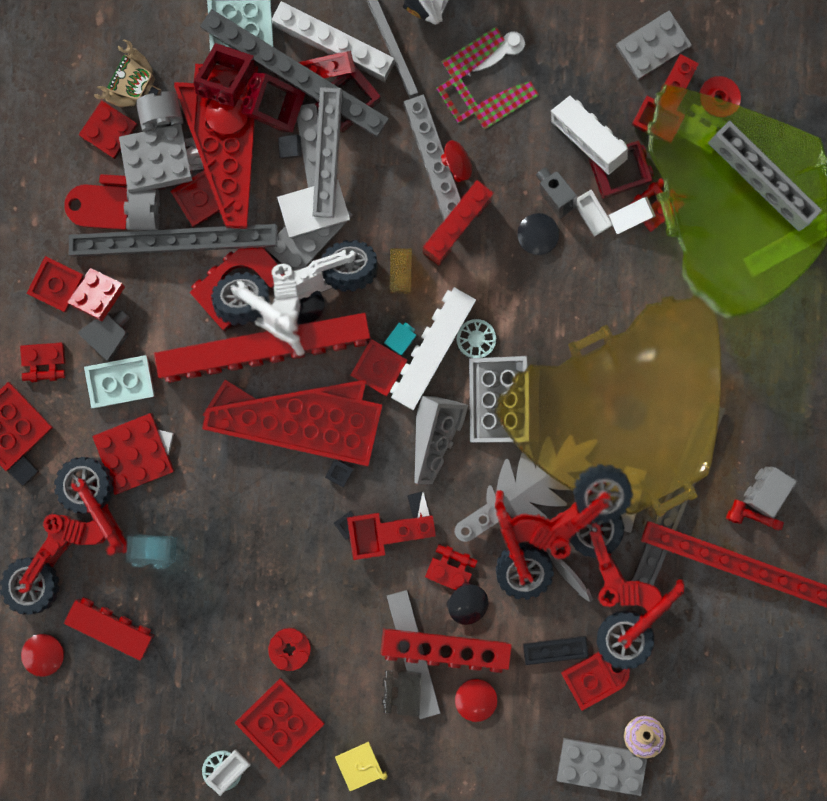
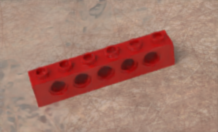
[380,628,512,673]

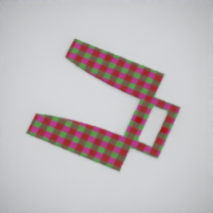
[436,27,539,130]

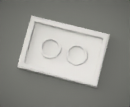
[277,179,350,238]

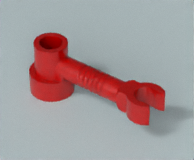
[725,499,784,531]

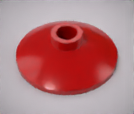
[699,76,741,117]

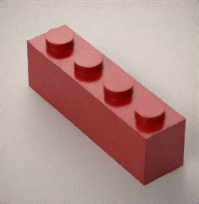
[64,597,155,661]

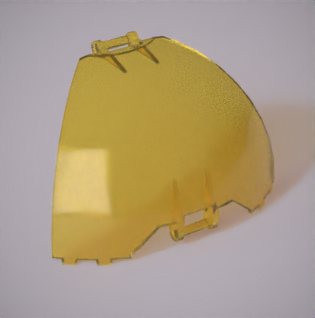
[495,294,721,517]

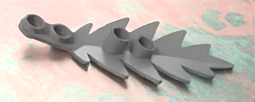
[455,435,597,542]

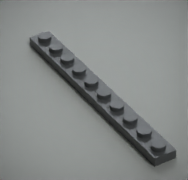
[200,9,389,138]
[69,224,278,257]
[631,401,726,585]

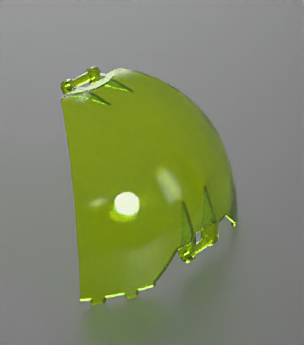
[647,84,827,318]

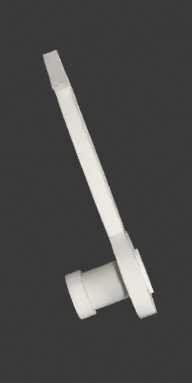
[467,32,525,76]

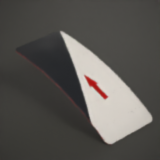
[407,491,430,518]

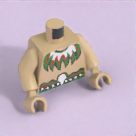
[94,40,161,107]

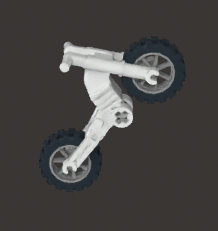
[211,240,378,356]

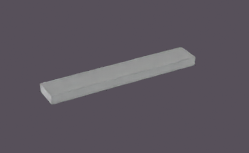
[367,0,418,99]
[312,87,343,218]
[387,590,440,719]

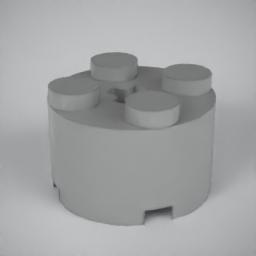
[136,91,183,131]
[124,188,160,231]

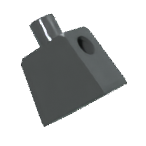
[536,168,577,219]
[78,309,130,362]

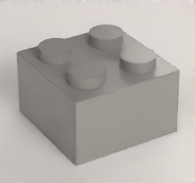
[743,467,796,517]

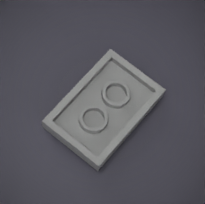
[616,10,692,80]

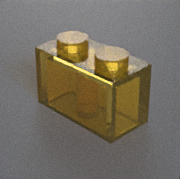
[390,248,412,294]

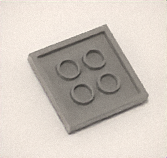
[119,124,192,193]

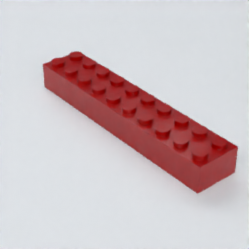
[154,313,371,383]

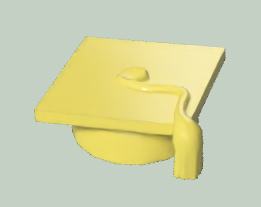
[335,742,388,791]

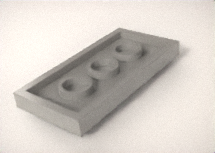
[266,210,353,271]
[556,738,647,796]

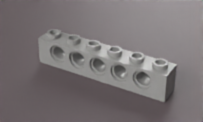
[404,94,461,220]
[708,121,822,231]

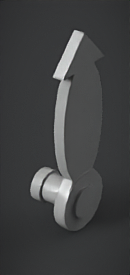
[544,548,593,602]

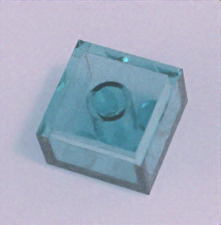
[126,534,177,568]

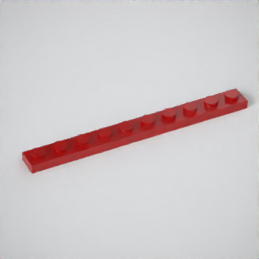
[640,521,827,608]

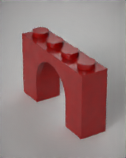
[423,180,494,266]
[189,248,284,332]

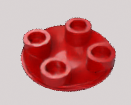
[206,98,248,136]
[441,140,472,182]
[21,634,64,677]
[455,679,497,722]

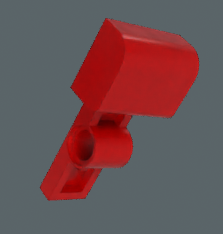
[631,54,699,144]
[347,513,436,560]

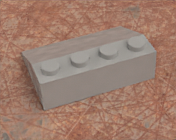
[469,356,538,442]

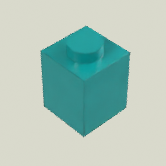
[384,322,416,356]

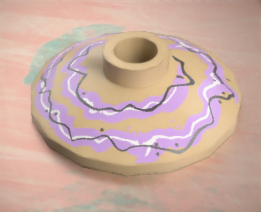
[624,716,666,759]

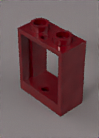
[193,43,255,107]
[315,65,381,132]
[241,73,305,133]
[589,140,654,199]

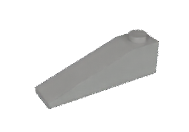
[414,396,468,484]

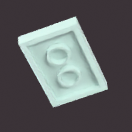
[84,355,155,409]

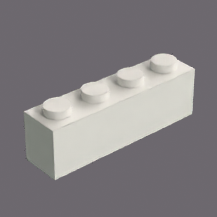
[551,96,628,175]

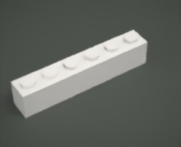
[272,1,394,82]
[390,287,476,410]

